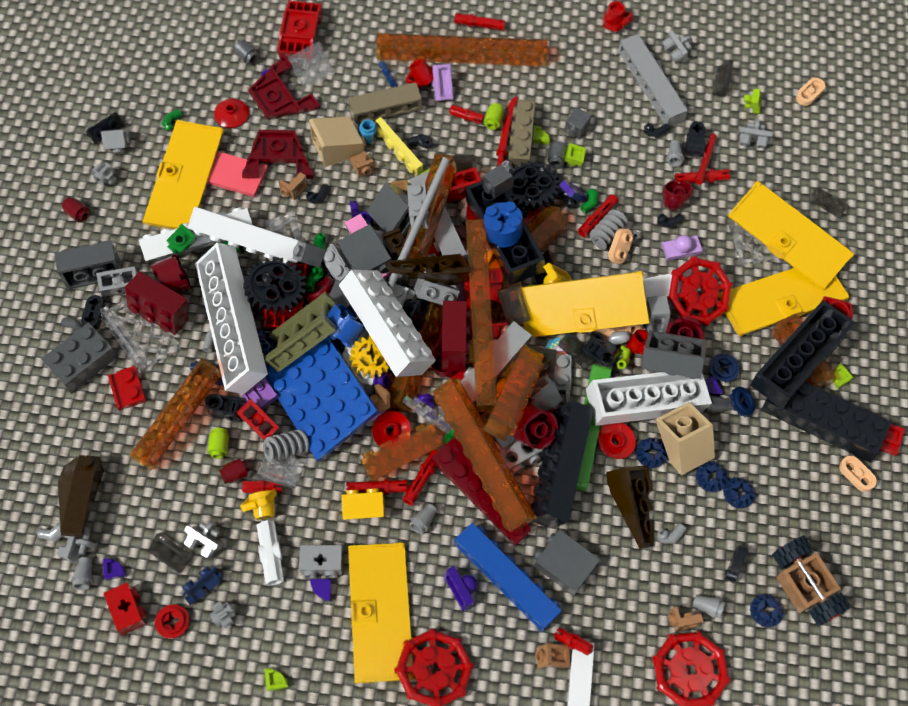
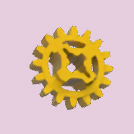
[349,335,389,378]

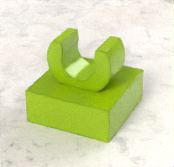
[743,89,762,114]
[565,143,586,166]

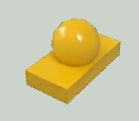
[543,263,572,284]

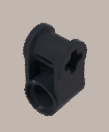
[685,121,705,157]
[403,298,429,332]
[582,331,620,367]
[205,394,245,422]

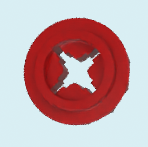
[155,604,189,639]

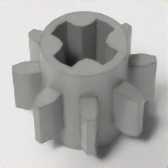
[92,163,116,185]
[209,601,236,629]

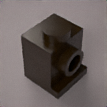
[382,228,409,261]

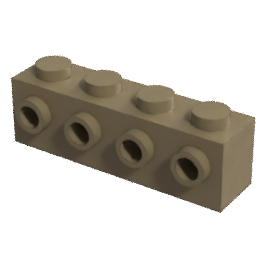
[348,82,422,124]
[508,100,535,168]

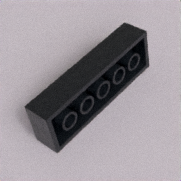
[465,181,545,285]
[750,300,856,409]
[761,382,892,463]
[529,400,594,528]

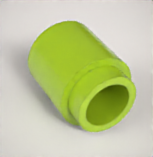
[483,103,504,130]
[207,428,229,459]

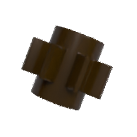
[479,300,504,324]

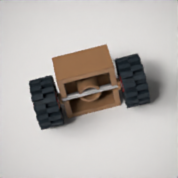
[772,535,851,626]

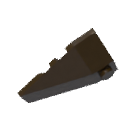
[385,254,470,285]
[58,455,104,537]
[606,465,654,549]

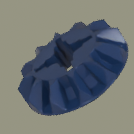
[257,330,277,355]
[708,353,740,383]
[729,387,755,417]
[636,437,667,468]
[696,461,728,492]
[723,477,756,509]
[750,593,784,627]

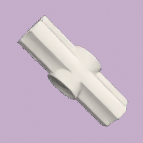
[257,520,284,586]

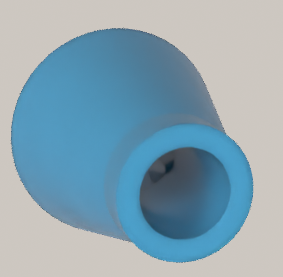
[359,119,377,144]

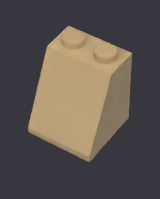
[309,116,366,167]
[656,402,715,475]

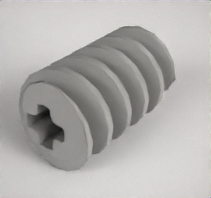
[590,210,628,250]
[263,429,309,462]

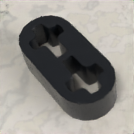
[81,295,105,330]
[724,544,749,583]

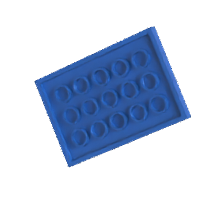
[265,336,380,462]

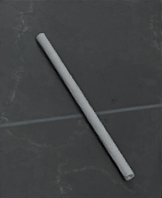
[387,157,450,290]

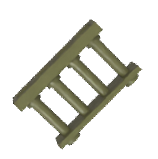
[265,292,338,372]

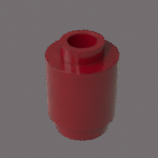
[62,197,90,222]
[219,458,250,484]

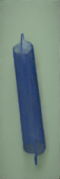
[378,59,398,87]

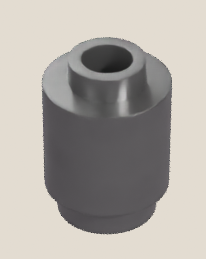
[234,40,259,65]
[548,141,567,169]

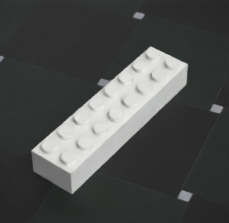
[195,242,268,394]

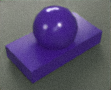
[444,566,477,612]

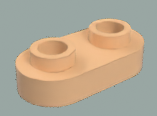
[796,78,825,106]
[608,228,633,264]
[839,456,877,492]

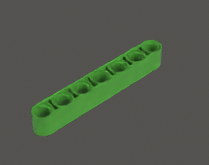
[576,364,612,492]

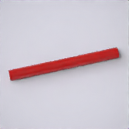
[695,134,717,185]

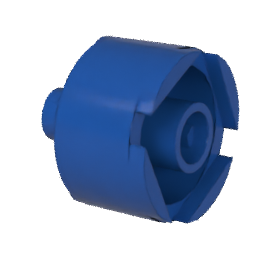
[484,201,523,247]
[327,303,365,348]

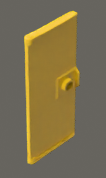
[142,120,224,230]
[727,181,854,290]
[717,268,849,336]
[516,271,650,337]
[348,542,415,684]

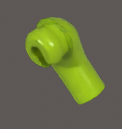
[617,345,631,369]

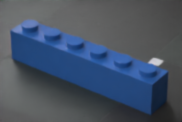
[454,523,561,633]

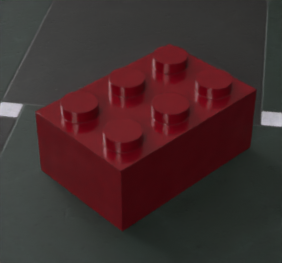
[125,271,188,335]
[441,301,470,372]

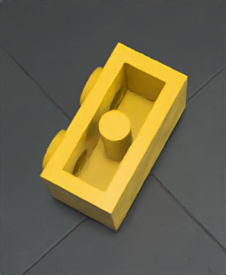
[342,488,385,520]

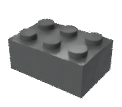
[54,240,122,290]
[41,322,117,394]
[641,330,708,379]

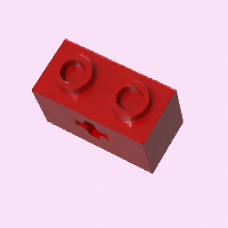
[441,167,481,203]
[236,398,279,440]
[103,582,147,636]

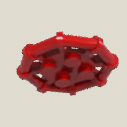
[667,256,733,326]
[394,628,474,706]
[651,630,731,706]

